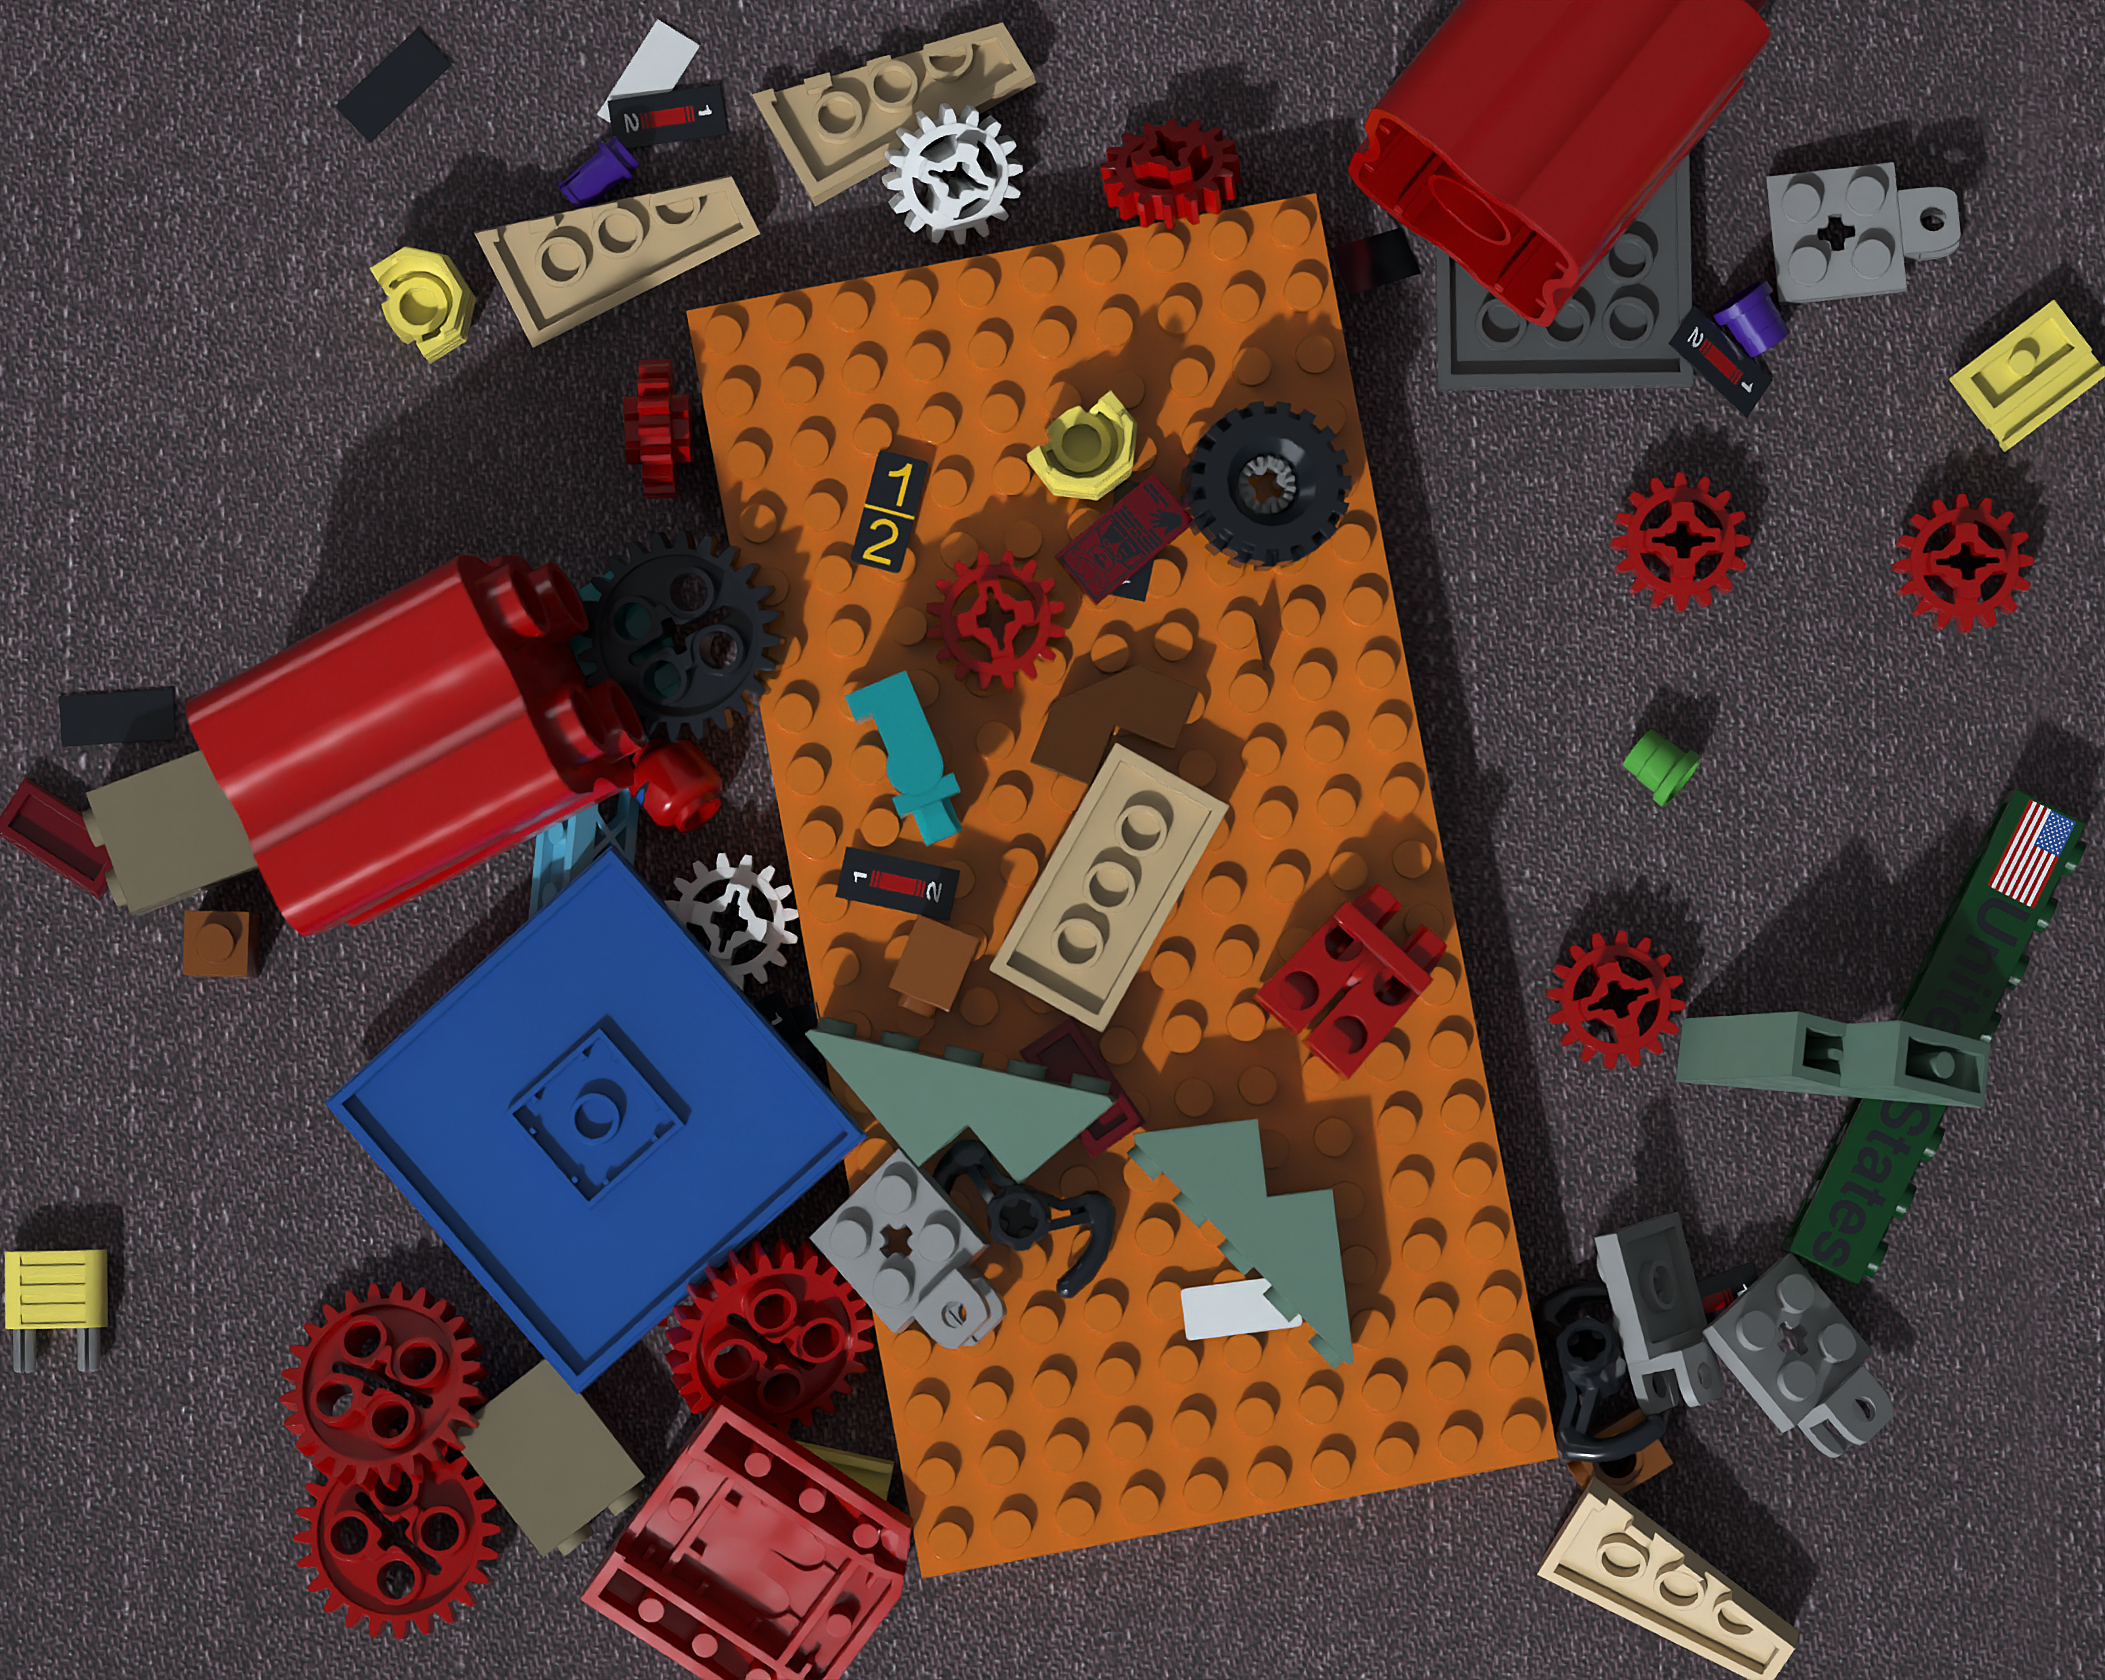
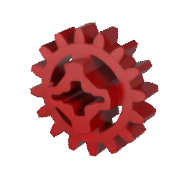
[1101,118,1241,230]
[623,359,694,499]
[1609,472,1751,613]
[1891,494,2034,634]
[926,550,1065,691]
[1544,930,1686,1069]

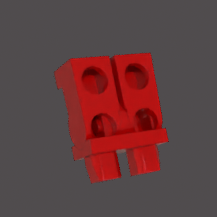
[1252,883,1448,1081]

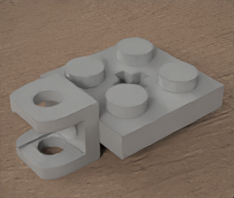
[1766,162,1961,306]
[809,1149,1007,1349]
[1594,1212,1723,1416]
[1700,1253,1894,1458]

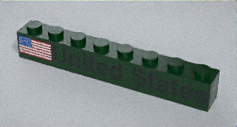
[1780,789,2086,1284]

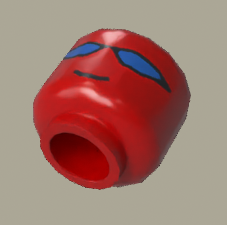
[628,738,722,833]

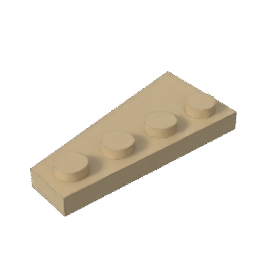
[752,22,1036,207]
[474,175,760,348]
[1537,1476,1799,1680]

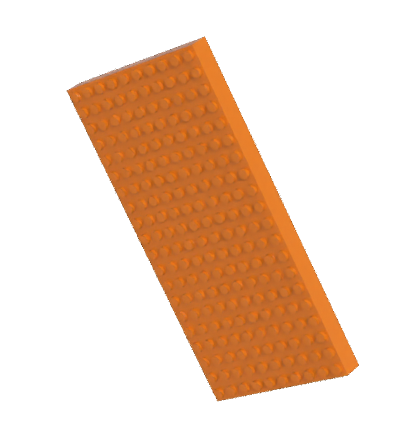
[686,193,1559,1579]

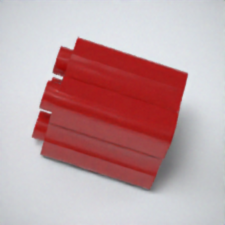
[1348,0,1771,327]
[186,555,646,936]

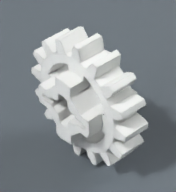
[882,103,1023,245]
[664,853,799,991]

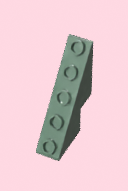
[1676,1012,1991,1108]
[805,1016,1118,1184]
[1127,1118,1354,1370]

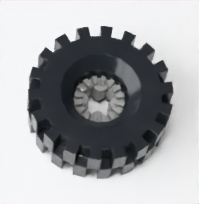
[1180,401,1352,571]

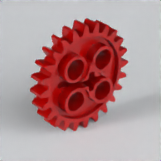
[665,1238,874,1435]
[279,1282,489,1492]
[293,1428,505,1639]

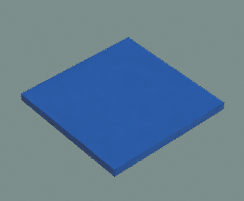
[324,845,869,1394]

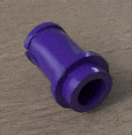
[557,136,640,209]

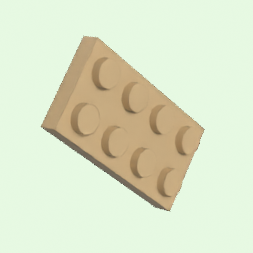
[989,743,1229,1033]

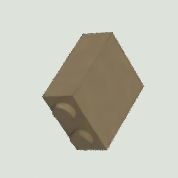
[82,750,260,916]
[456,1359,650,1557]

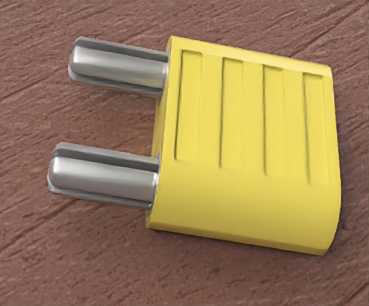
[5,1249,108,1374]

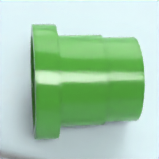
[1622,729,1703,808]

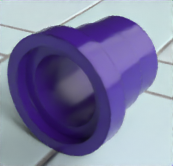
[1712,279,1790,358]

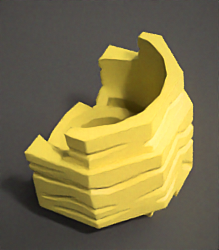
[370,246,476,364]
[1027,390,1138,500]

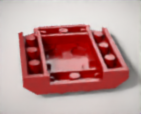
[580,1395,913,1680]

